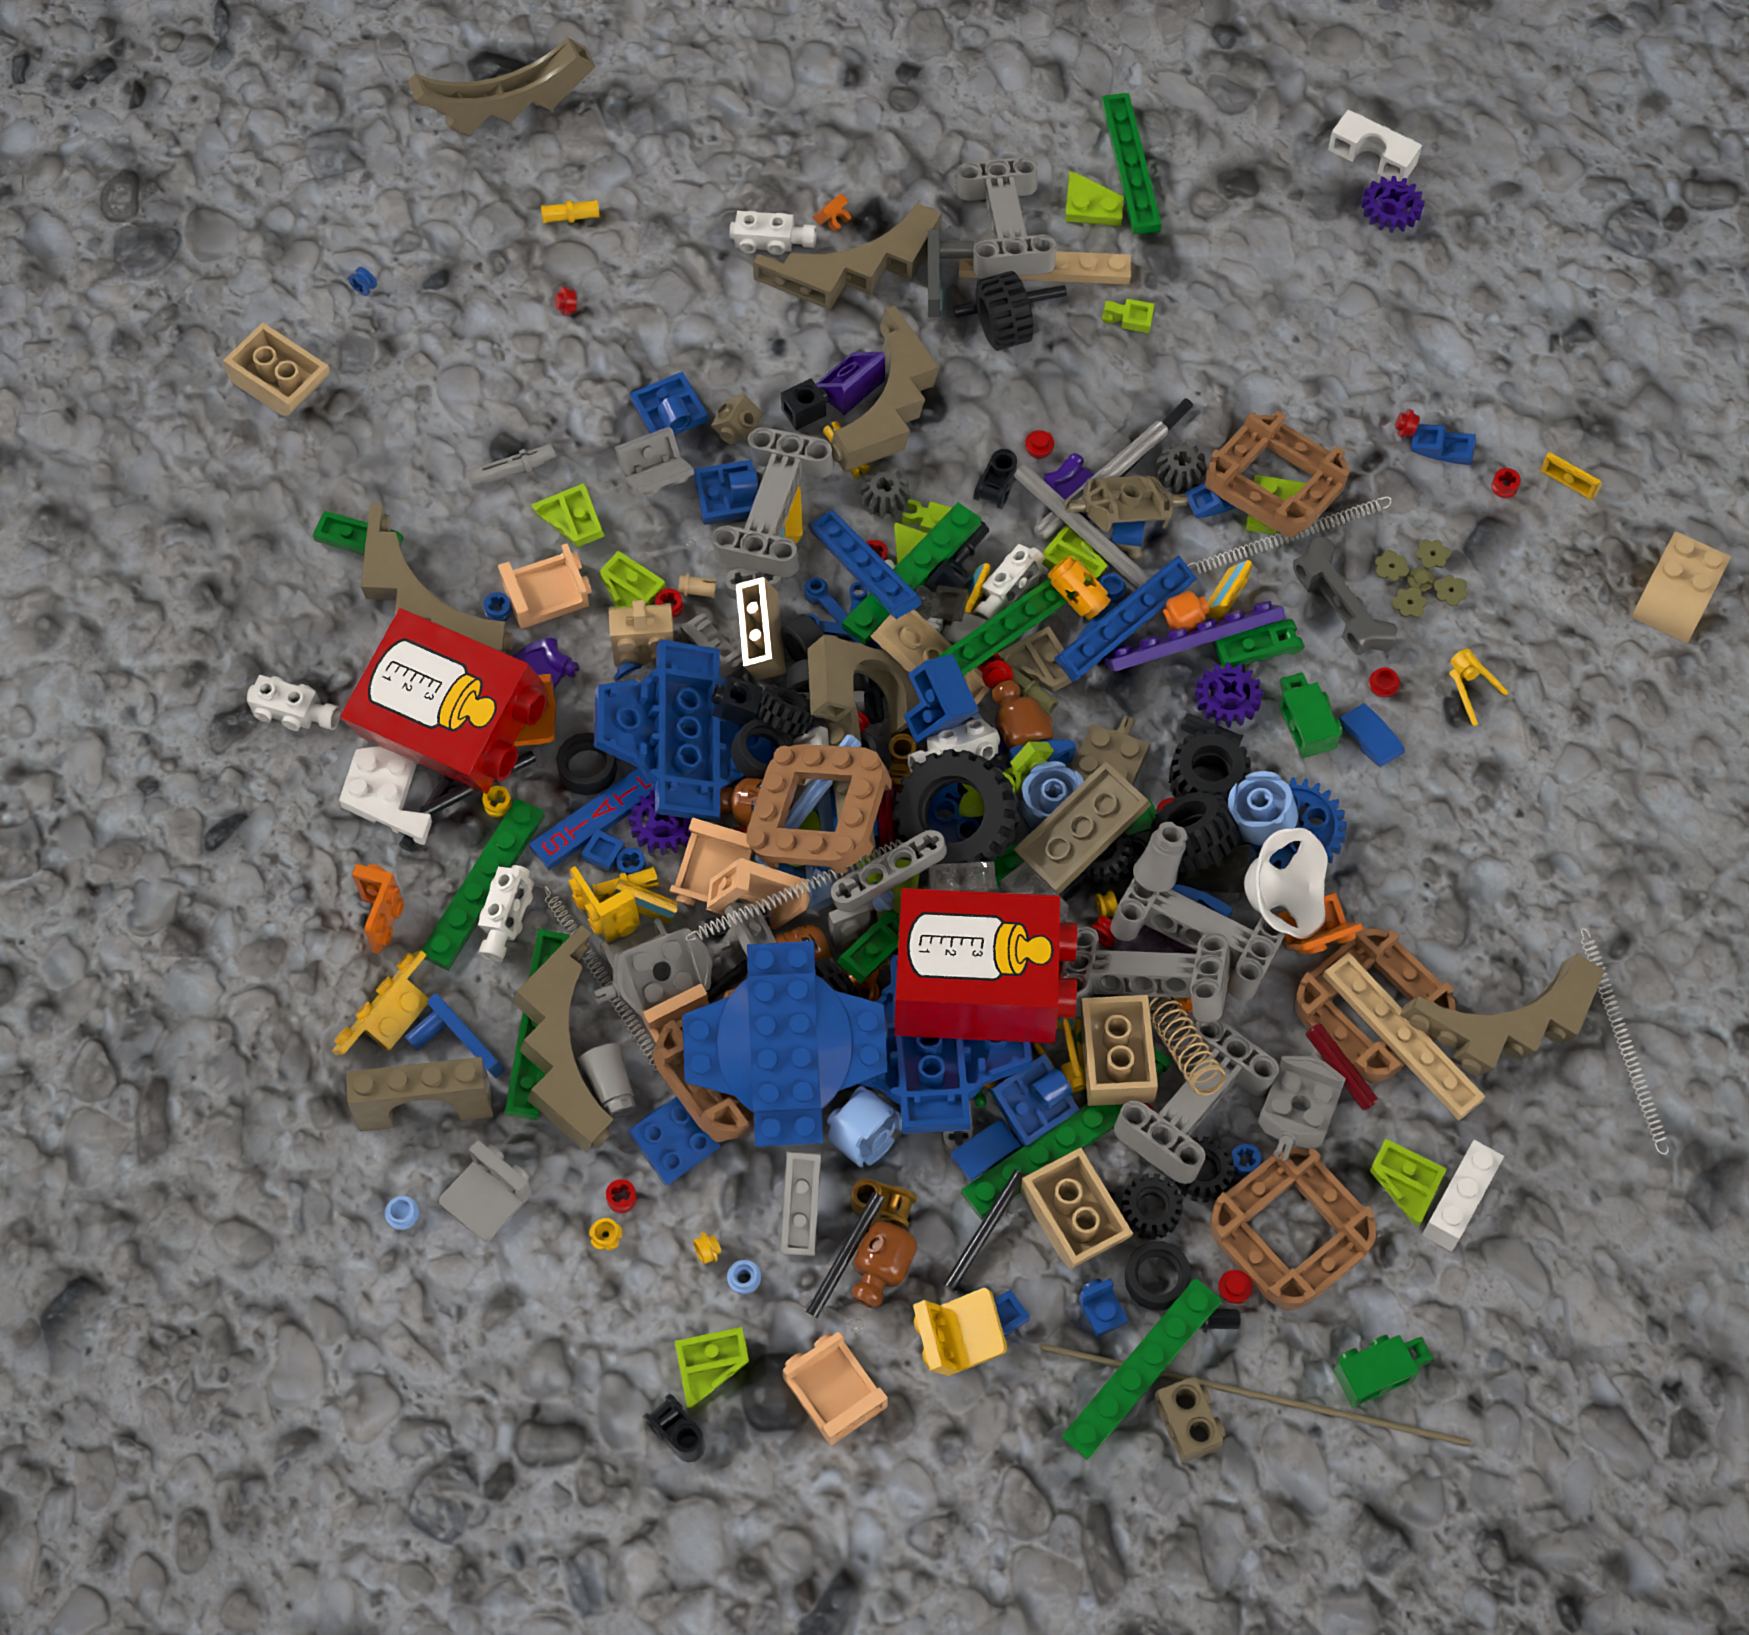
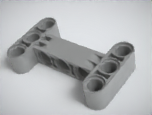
[957,157,1056,279]
[712,427,834,577]
[1110,877,1286,1001]
[1060,927,1231,1023]
[1114,1019,1279,1184]

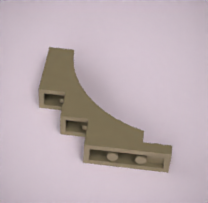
[753,203,942,310]
[831,305,939,472]
[361,503,513,654]
[512,925,613,1153]

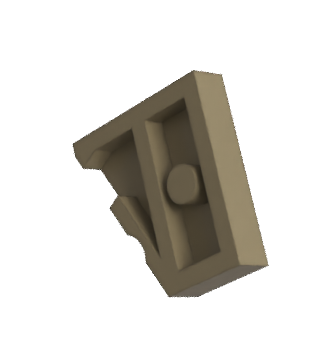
[997,626,1080,693]

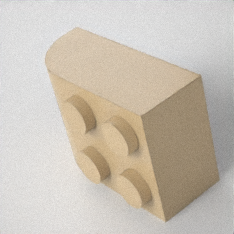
[223,322,330,416]
[1631,531,1732,644]
[1081,995,1158,1106]
[1020,1148,1133,1269]

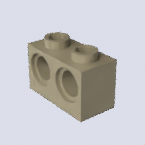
[1154,1376,1226,1464]

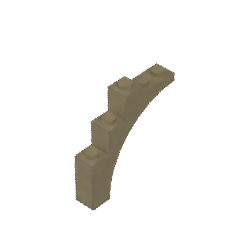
[408,37,595,136]
[1400,954,1605,1076]

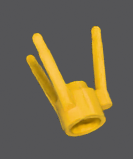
[1449,648,1508,726]
[1034,1018,1086,1093]

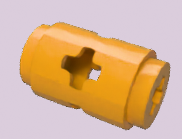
[1047,555,1111,620]

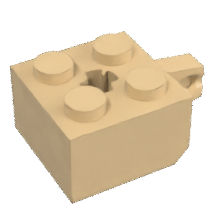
[609,600,675,667]

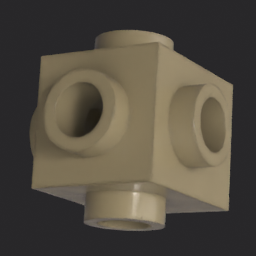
[711,394,764,445]

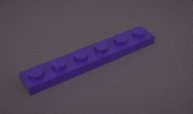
[1103,601,1286,672]

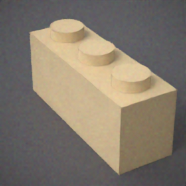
[736,577,786,681]

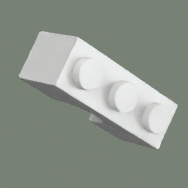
[1328,110,1422,182]
[1422,1140,1504,1252]

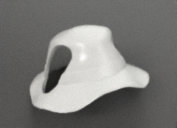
[1244,828,1328,939]

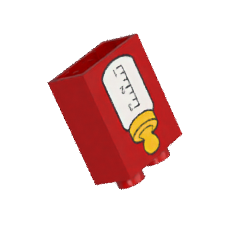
[340,607,547,794]
[894,888,1077,1043]

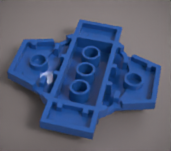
[594,639,776,822]
[682,941,888,1147]
[857,955,1032,1134]

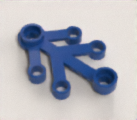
[804,577,884,650]

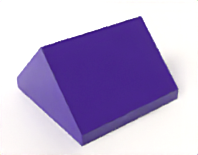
[816,352,885,415]

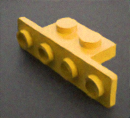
[332,950,429,1056]

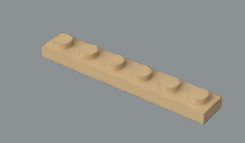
[959,251,1131,285]
[1323,953,1485,1121]

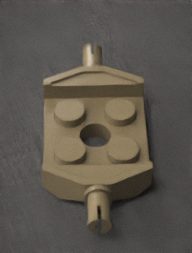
[1064,476,1188,532]

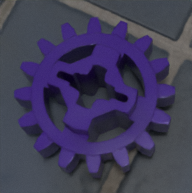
[1361,176,1425,233]
[1194,662,1263,728]
[629,790,692,855]

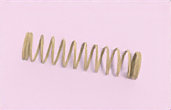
[1149,997,1226,1096]

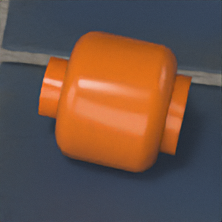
[1162,590,1210,632]

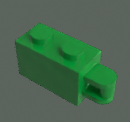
[1279,672,1342,759]
[1333,1334,1434,1408]

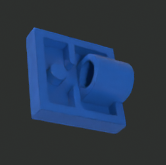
[630,371,708,436]
[694,460,759,525]
[988,1053,1080,1146]
[627,1096,721,1186]

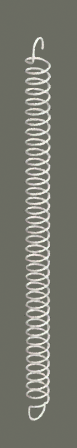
[1187,497,1391,575]
[686,839,905,941]
[544,886,658,1070]
[1581,928,1669,1154]

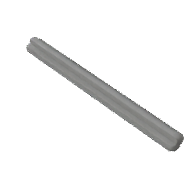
[1034,421,1168,540]
[1014,464,1151,588]

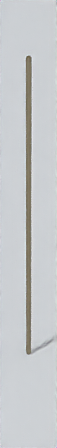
[1040,1344,1471,1446]

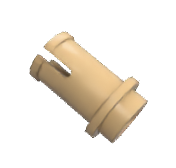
[678,573,717,598]

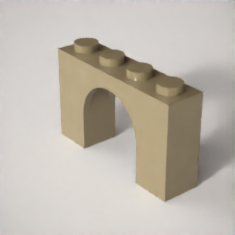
[808,634,921,738]
[346,1057,493,1132]

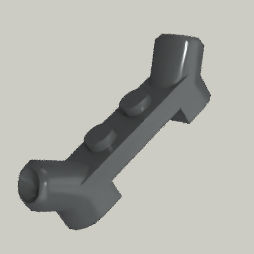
[1293,537,1398,655]

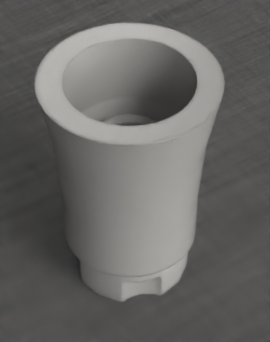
[1133,822,1187,892]
[577,1043,637,1119]

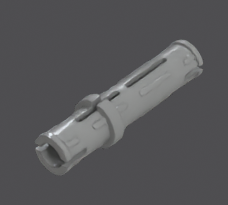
[466,443,557,489]

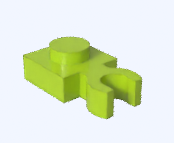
[902,499,952,533]

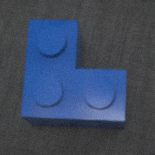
[903,654,979,743]

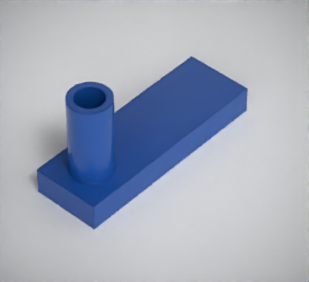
[404,993,505,1079]

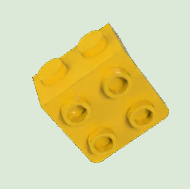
[568,866,641,944]
[913,1288,1007,1376]

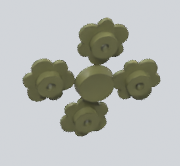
[1375,539,1468,618]

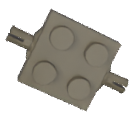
[1071,716,1150,786]

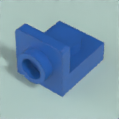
[1078,1278,1128,1338]

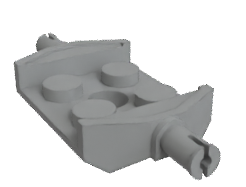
[593,927,732,1016]
[1258,1047,1346,1161]

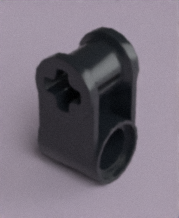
[973,449,1017,509]
[642,1393,706,1463]

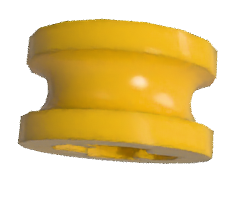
[482,786,512,818]
[1095,890,1118,918]

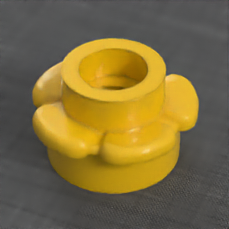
[589,1218,623,1250]
[692,1232,721,1265]

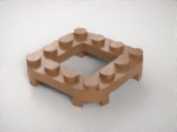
[1205,411,1351,538]
[747,744,892,873]
[1294,927,1456,1084]
[652,989,754,1142]
[1209,1147,1376,1311]

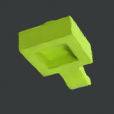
[1101,298,1155,334]
[1004,741,1054,792]

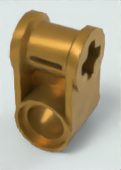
[888,734,917,789]
[850,1178,918,1230]

